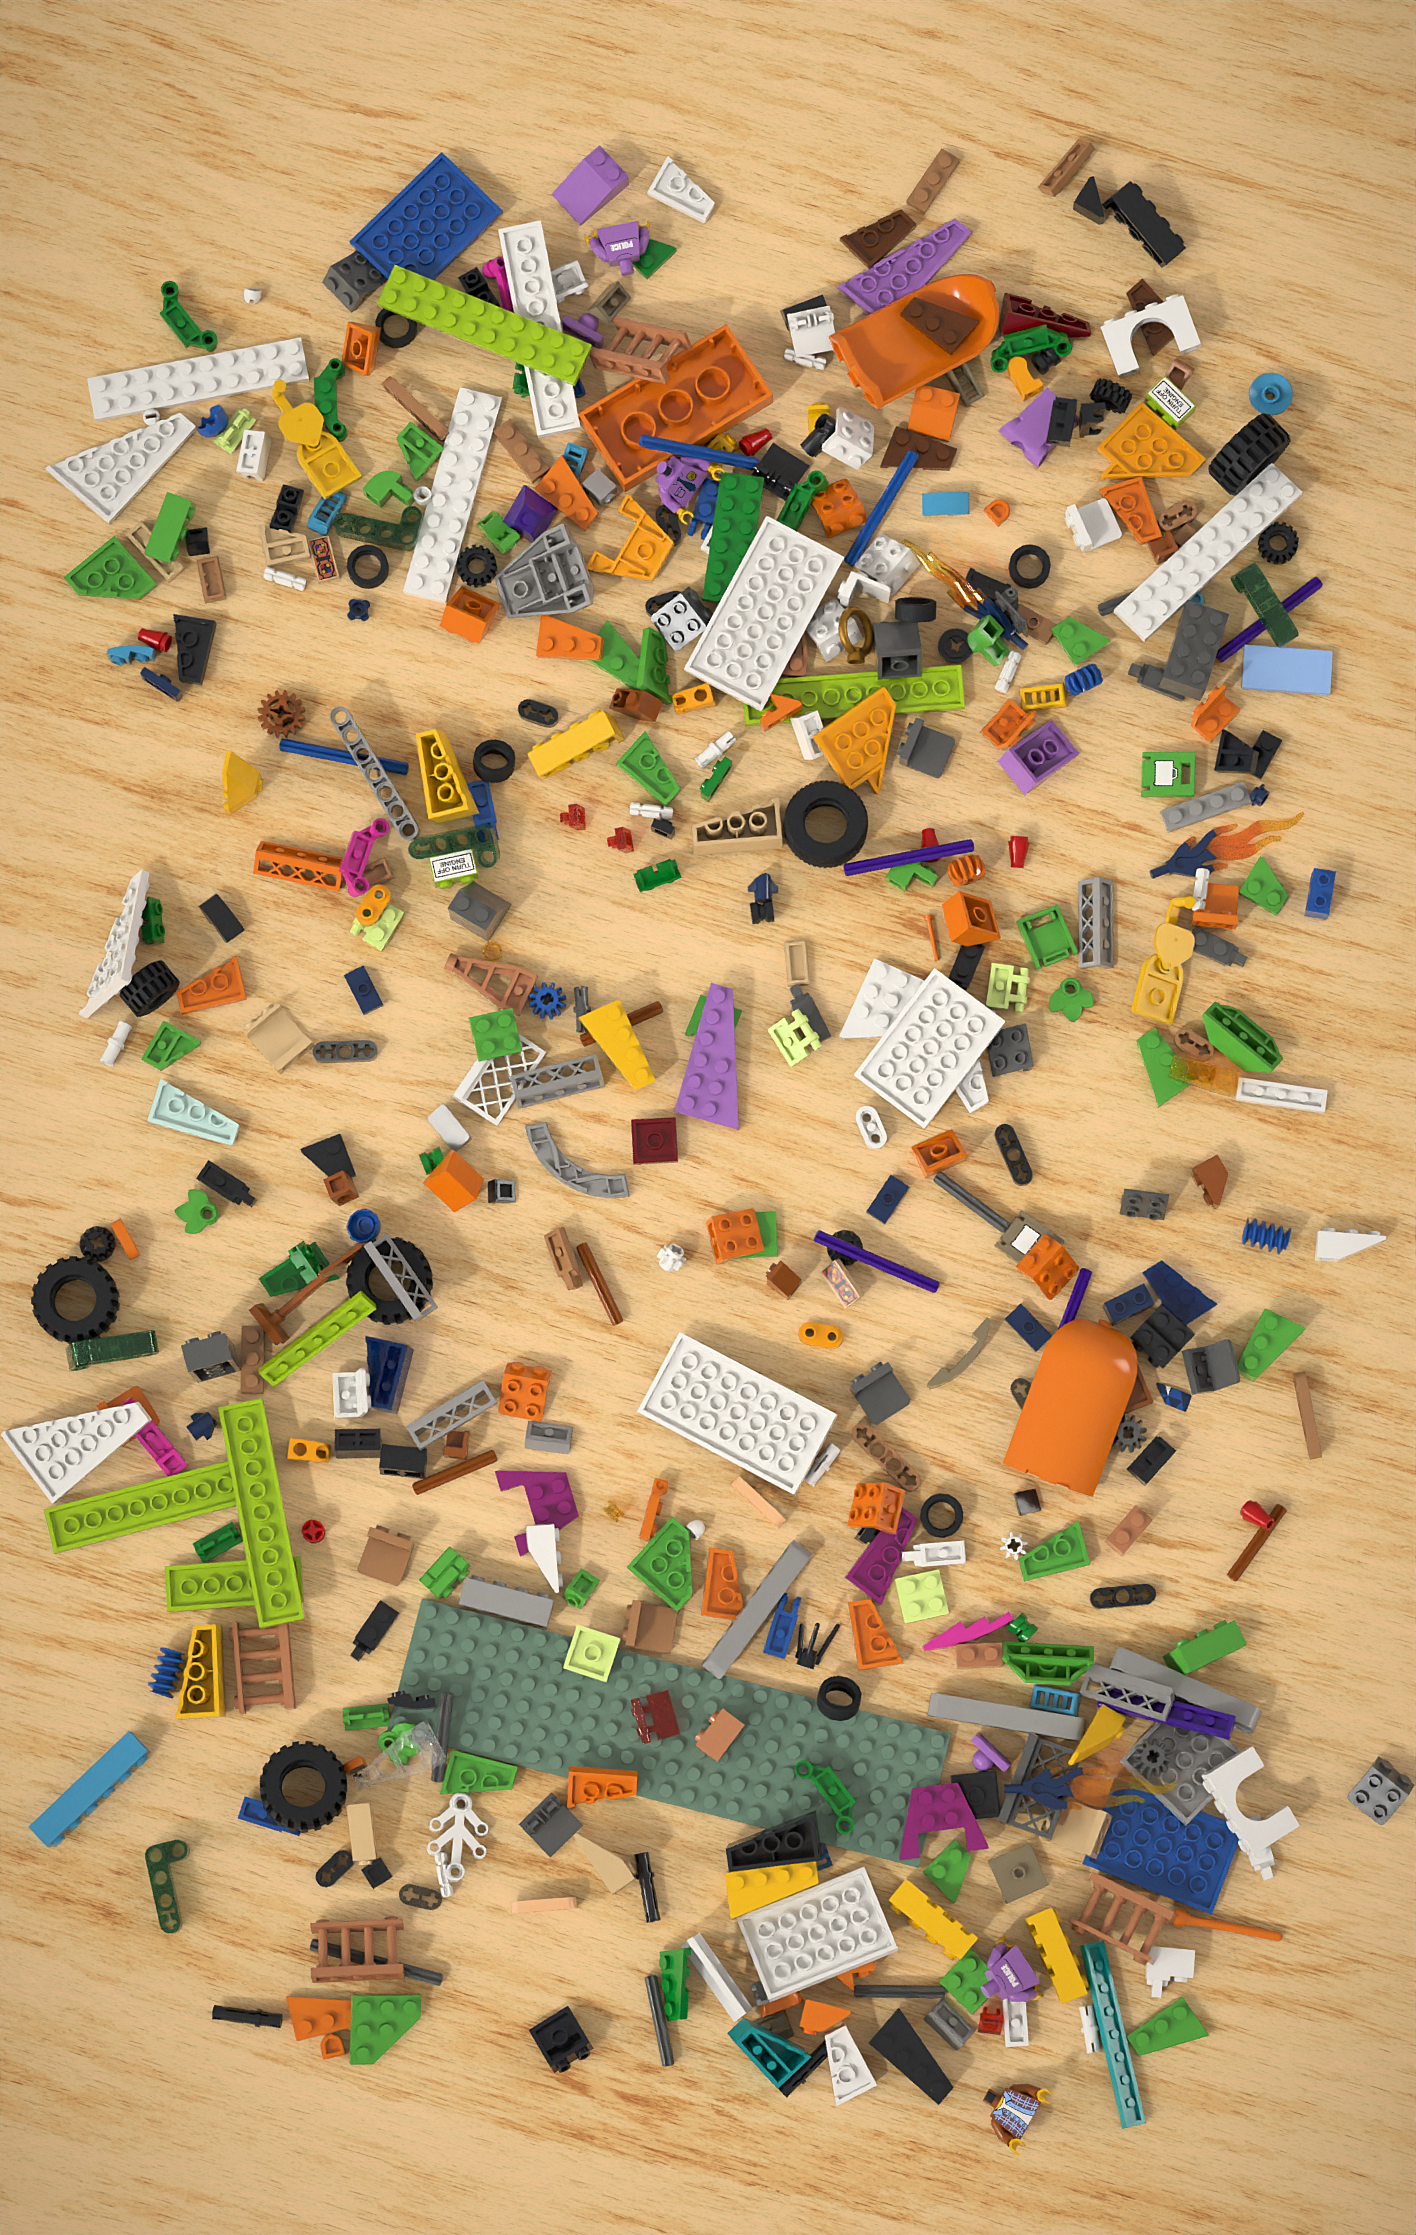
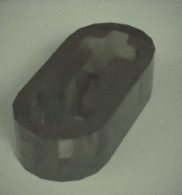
[1010,1378,1031,1411]
[399,1884,442,1910]

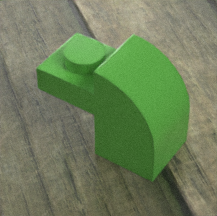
[363,471,414,508]
[476,511,520,554]
[967,614,1010,667]
[886,861,938,892]

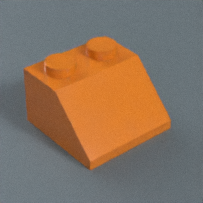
[907,385,960,442]
[439,586,501,644]
[942,891,1001,946]
[799,1999,851,2036]

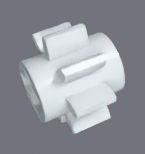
[657,1244,686,1272]
[999,1532,1028,1561]

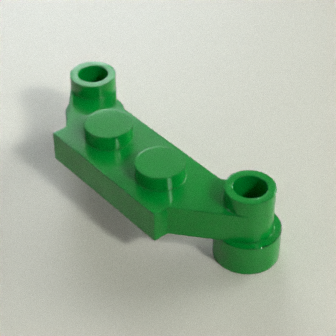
[160,281,218,352]
[990,324,1072,373]
[314,358,348,442]
[776,470,829,532]
[794,1760,856,1835]

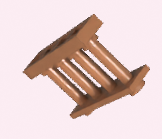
[589,317,692,384]
[229,1621,296,1714]
[1068,1872,1178,1966]
[310,1916,405,1983]

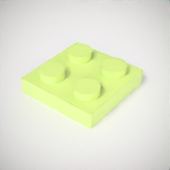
[895,1569,949,1624]
[563,1625,621,1683]

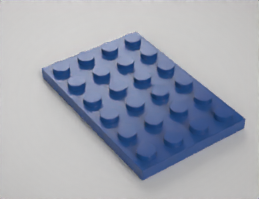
[349,152,503,280]
[1082,1778,1239,1915]

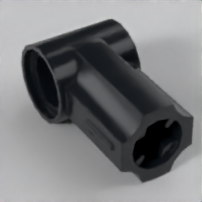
[800,413,836,457]

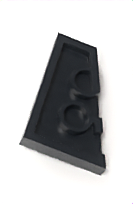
[173,614,217,686]

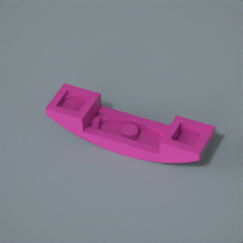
[120,1397,188,1477]

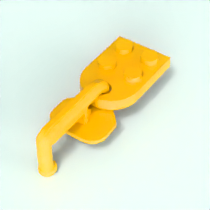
[271,379,362,500]
[1131,896,1196,1025]

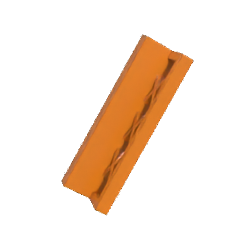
[253,841,343,891]

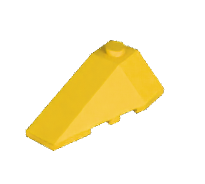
[222,750,264,815]

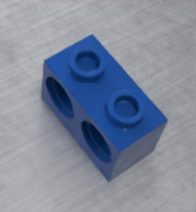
[1304,868,1336,920]

